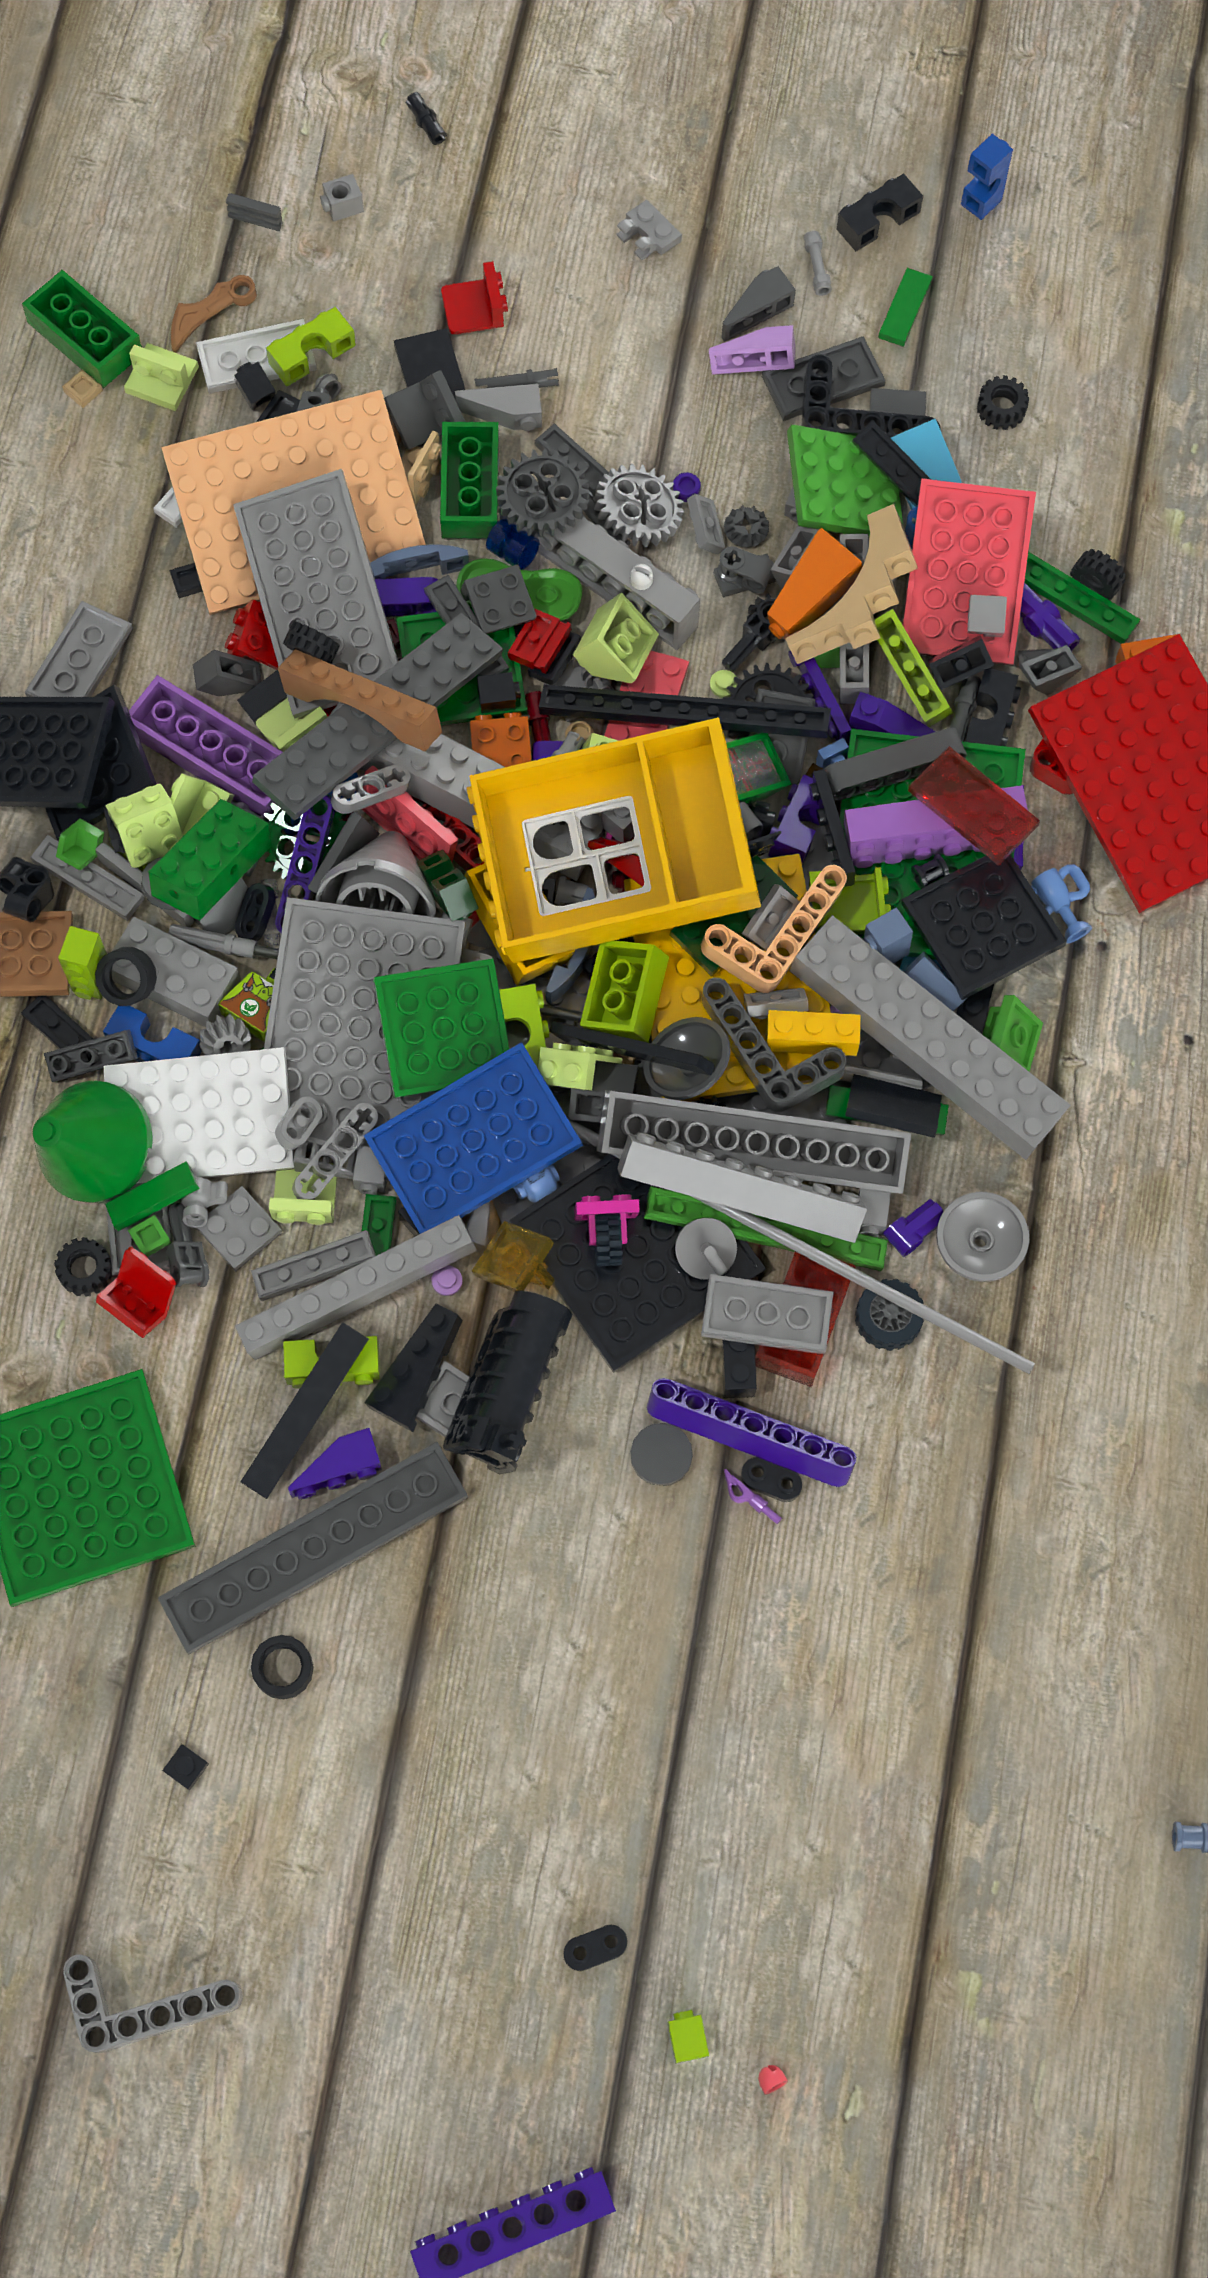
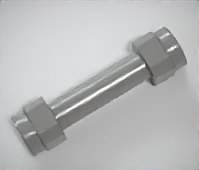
[804,231,832,296]

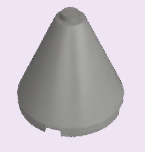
[315,831,436,917]

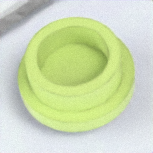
[710,670,737,698]

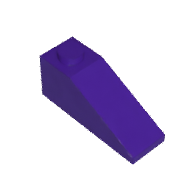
[849,691,936,737]

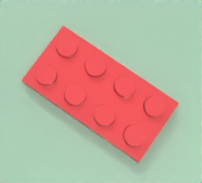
[604,651,689,741]
[362,765,458,862]

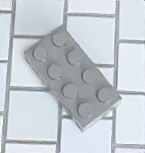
[111,917,241,1027]

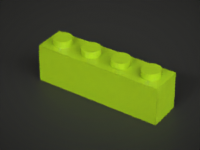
[875,609,953,727]

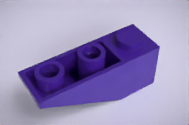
[288,1428,382,1500]

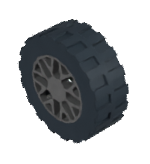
[855,1279,924,1351]

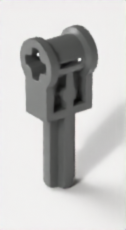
[167,1203,209,1287]

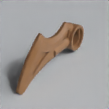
[171,275,257,353]

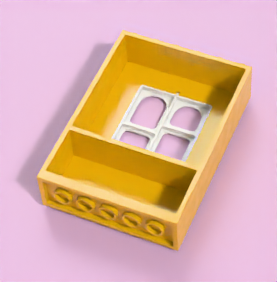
[467,717,761,963]

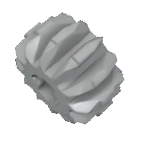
[200,1013,251,1055]

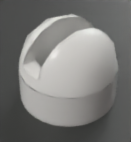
[630,564,653,590]

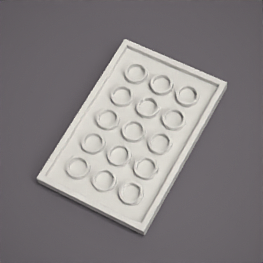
[103,1047,294,1184]

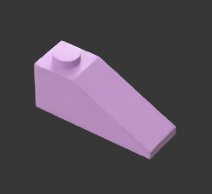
[709,325,796,375]

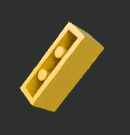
[766,1010,861,1056]

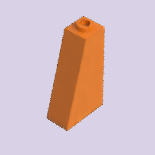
[767,527,863,640]

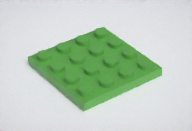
[787,424,904,538]

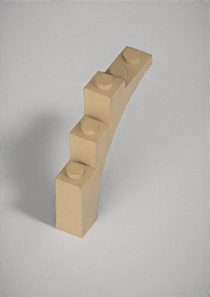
[786,504,918,664]

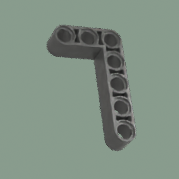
[702,977,846,1112]

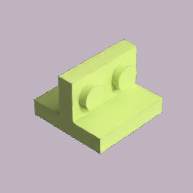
[124,343,199,411]

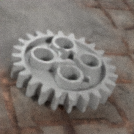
[593,464,684,547]

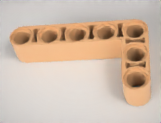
[701,865,847,993]

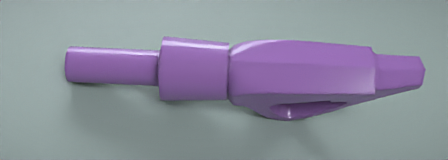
[724,1469,782,1524]

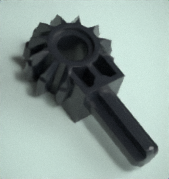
[722,593,784,672]

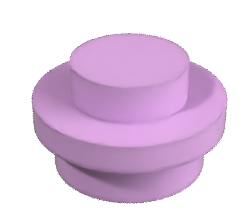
[432,1265,462,1296]

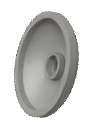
[936,1192,1029,1282]

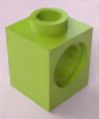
[667,2010,709,2064]

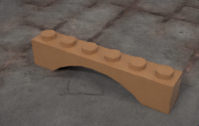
[278,649,442,751]

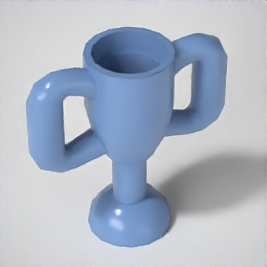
[1031,864,1092,943]

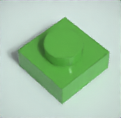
[128,1215,171,1257]

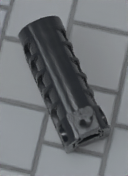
[443,1291,573,1475]

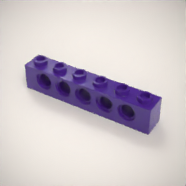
[410,2167,616,2278]

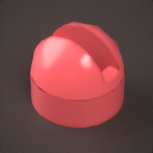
[758,2065,788,2095]

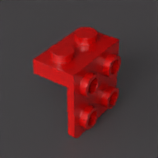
[441,261,508,335]
[225,599,279,670]
[96,1247,176,1338]

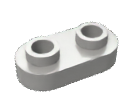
[275,1096,322,1150]

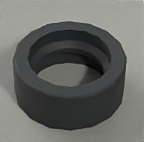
[95,947,157,1006]
[251,1635,314,1700]

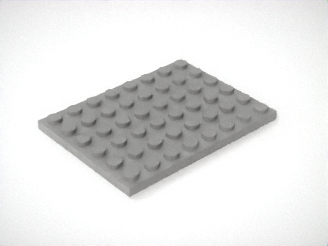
[264,897,466,1149]

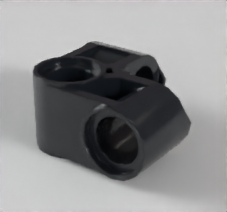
[0,857,54,923]

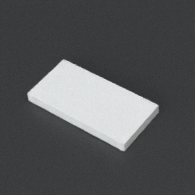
[196,319,317,394]

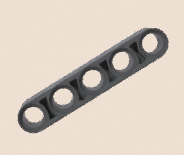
[824,728,967,801]

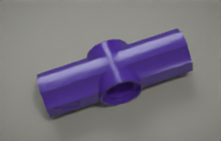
[1020,583,1081,651]

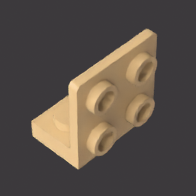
[401,431,441,506]

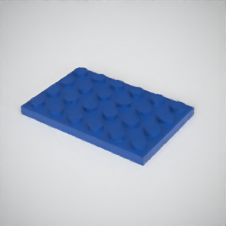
[363,1042,584,1234]

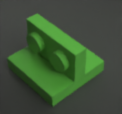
[983,995,1043,1072]

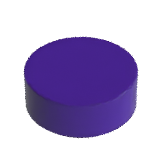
[673,473,701,502]

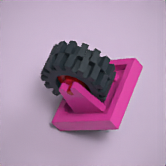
[574,1194,640,1266]

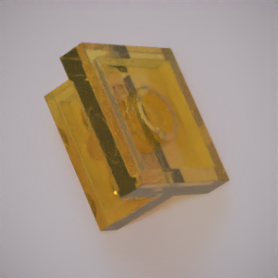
[472,1221,555,1292]

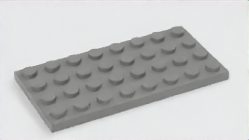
[233,469,399,718]

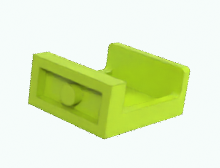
[809,867,891,935]

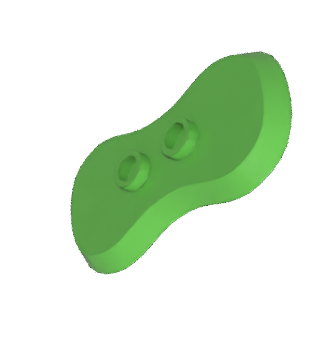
[456,558,582,622]

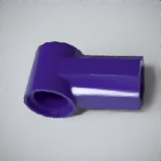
[883,1199,944,1257]

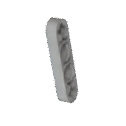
[292,1103,378,1200]

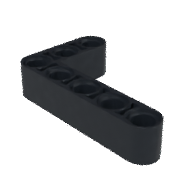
[801,354,941,438]

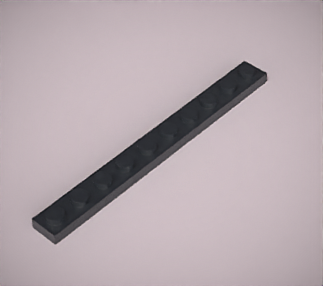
[539,684,831,738]

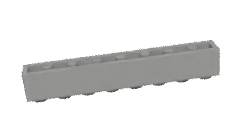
[617,1132,867,1243]
[235,1215,477,1360]

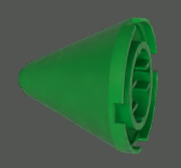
[32,1081,153,1203]

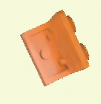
[470,712,532,767]

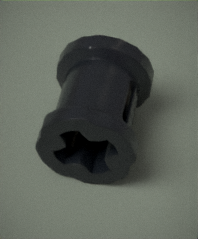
[911,854,950,889]

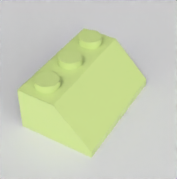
[573,592,659,683]

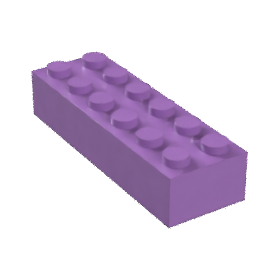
[129,675,282,821]
[843,785,1029,868]

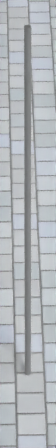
[568,1119,1035,1374]

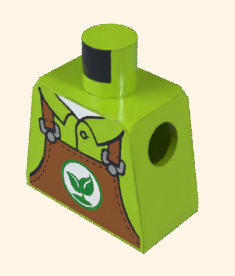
[218,968,276,1042]

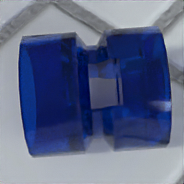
[486,518,540,570]

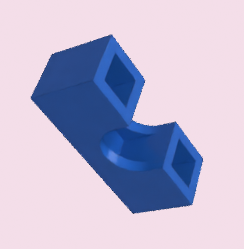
[961,133,1013,220]
[103,1006,202,1062]

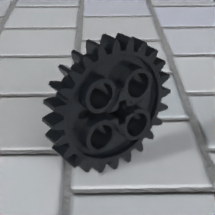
[723,663,814,740]

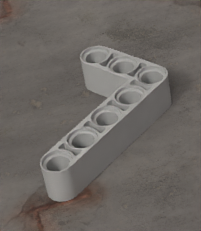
[63,1954,243,2053]

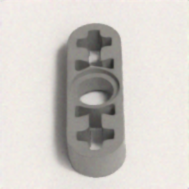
[331,765,410,814]

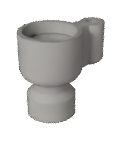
[181,1177,228,1228]

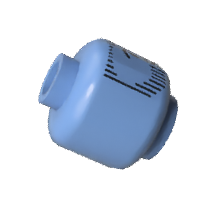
[513,1165,560,1203]

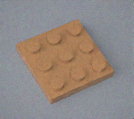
[0,911,73,997]

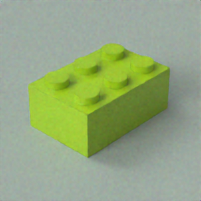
[580,941,669,1043]

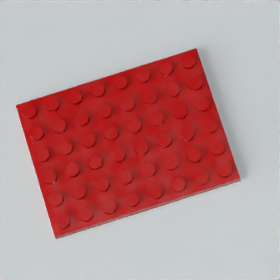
[1028,634,1208,914]

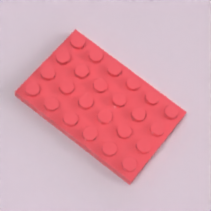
[902,479,1036,665]

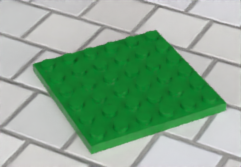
[0,1369,196,1607]

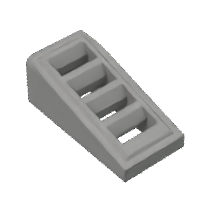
[294,1137,358,1179]
[466,1201,490,1254]

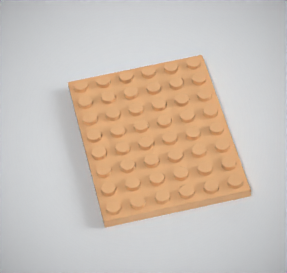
[161,390,426,615]

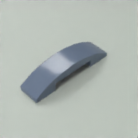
[370,545,469,579]
[545,887,595,1004]

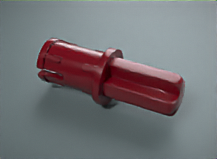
[525,691,552,742]

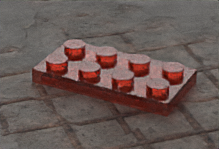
[908,746,1040,866]

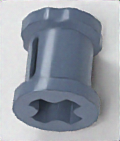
[1172,1821,1208,1853]

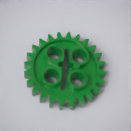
[264,794,347,879]

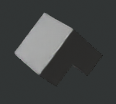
[967,595,1007,637]

